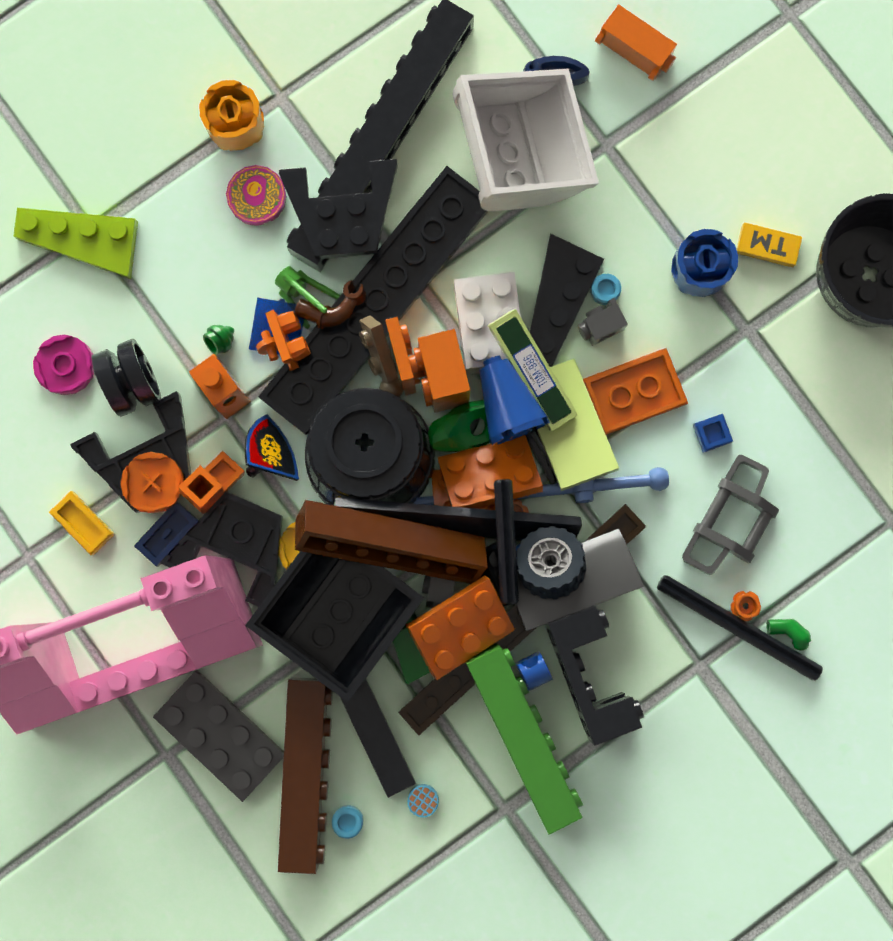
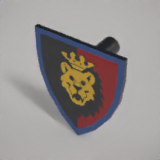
[245,414,299,481]

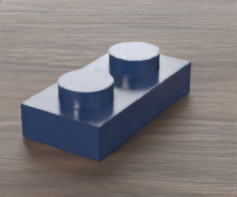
[134,501,199,567]

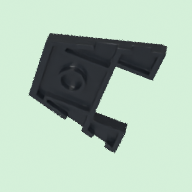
[279,159,398,259]
[70,391,191,513]
[161,491,283,607]

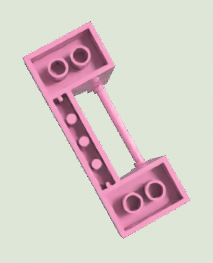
[0,555,263,735]

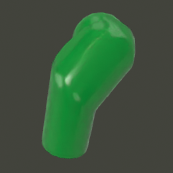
[766,619,811,651]

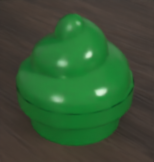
[203,325,235,355]

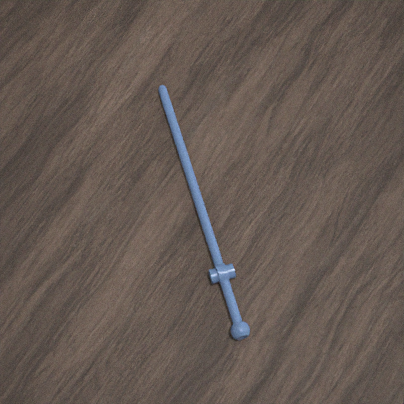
[413,467,669,505]

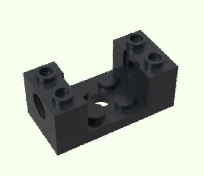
[544,606,644,746]

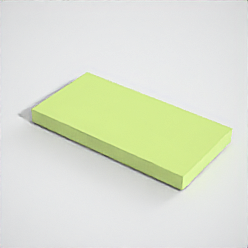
[537,359,619,491]

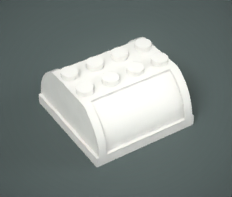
[452,69,599,212]

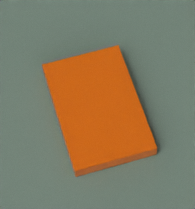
[583,348,688,435]

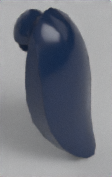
[523,55,590,87]

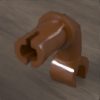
[295,280,367,329]

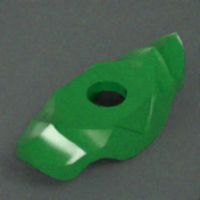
[428,399,490,452]

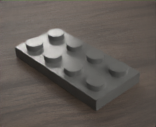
[153,670,284,802]

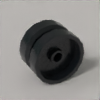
[91,338,161,417]

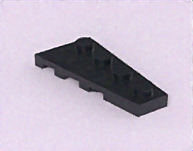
[530,233,604,367]

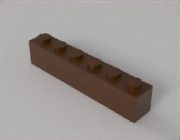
[295,500,487,584]
[278,677,333,874]

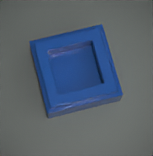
[693,414,733,453]

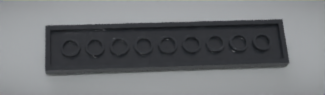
[258,166,488,436]

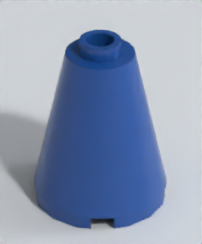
[479,355,550,446]

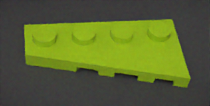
[13,207,138,279]

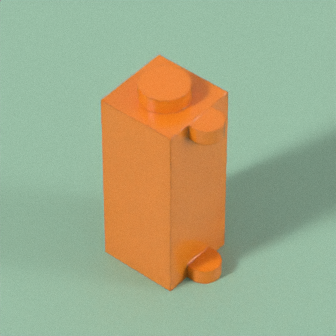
[595,4,677,81]

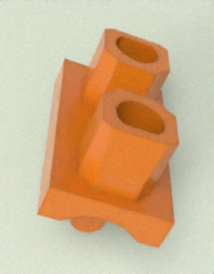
[256,310,311,371]

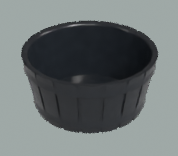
[816,193,893,327]
[305,388,435,506]

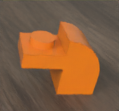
[178,451,245,514]

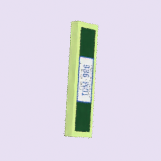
[487,309,578,431]

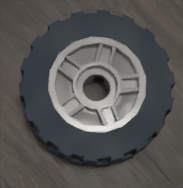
[516,526,586,600]

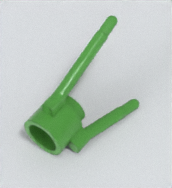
[275,266,341,329]

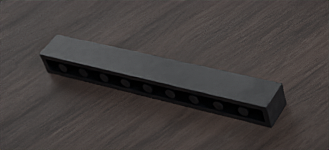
[286,0,474,273]

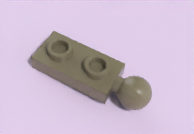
[359,315,403,397]

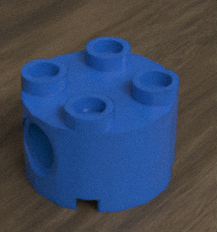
[671,229,738,297]

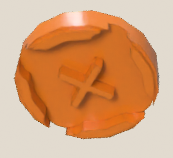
[120,452,184,514]

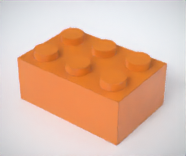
[413,329,471,413]

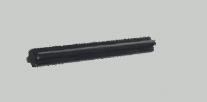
[657,575,823,681]

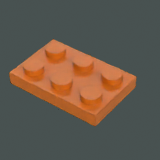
[385,317,420,396]
[437,435,543,509]
[405,575,515,680]

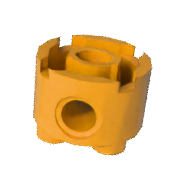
[199,80,264,151]

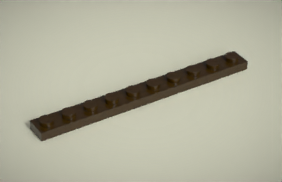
[398,504,647,736]

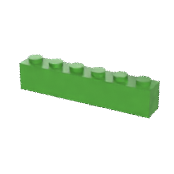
[465,643,583,835]

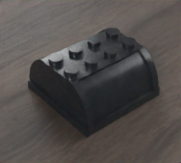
[245,551,425,702]

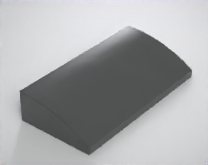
[515,529,644,631]

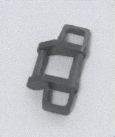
[682,455,779,575]

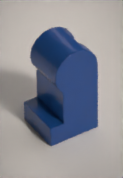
[515,651,553,691]

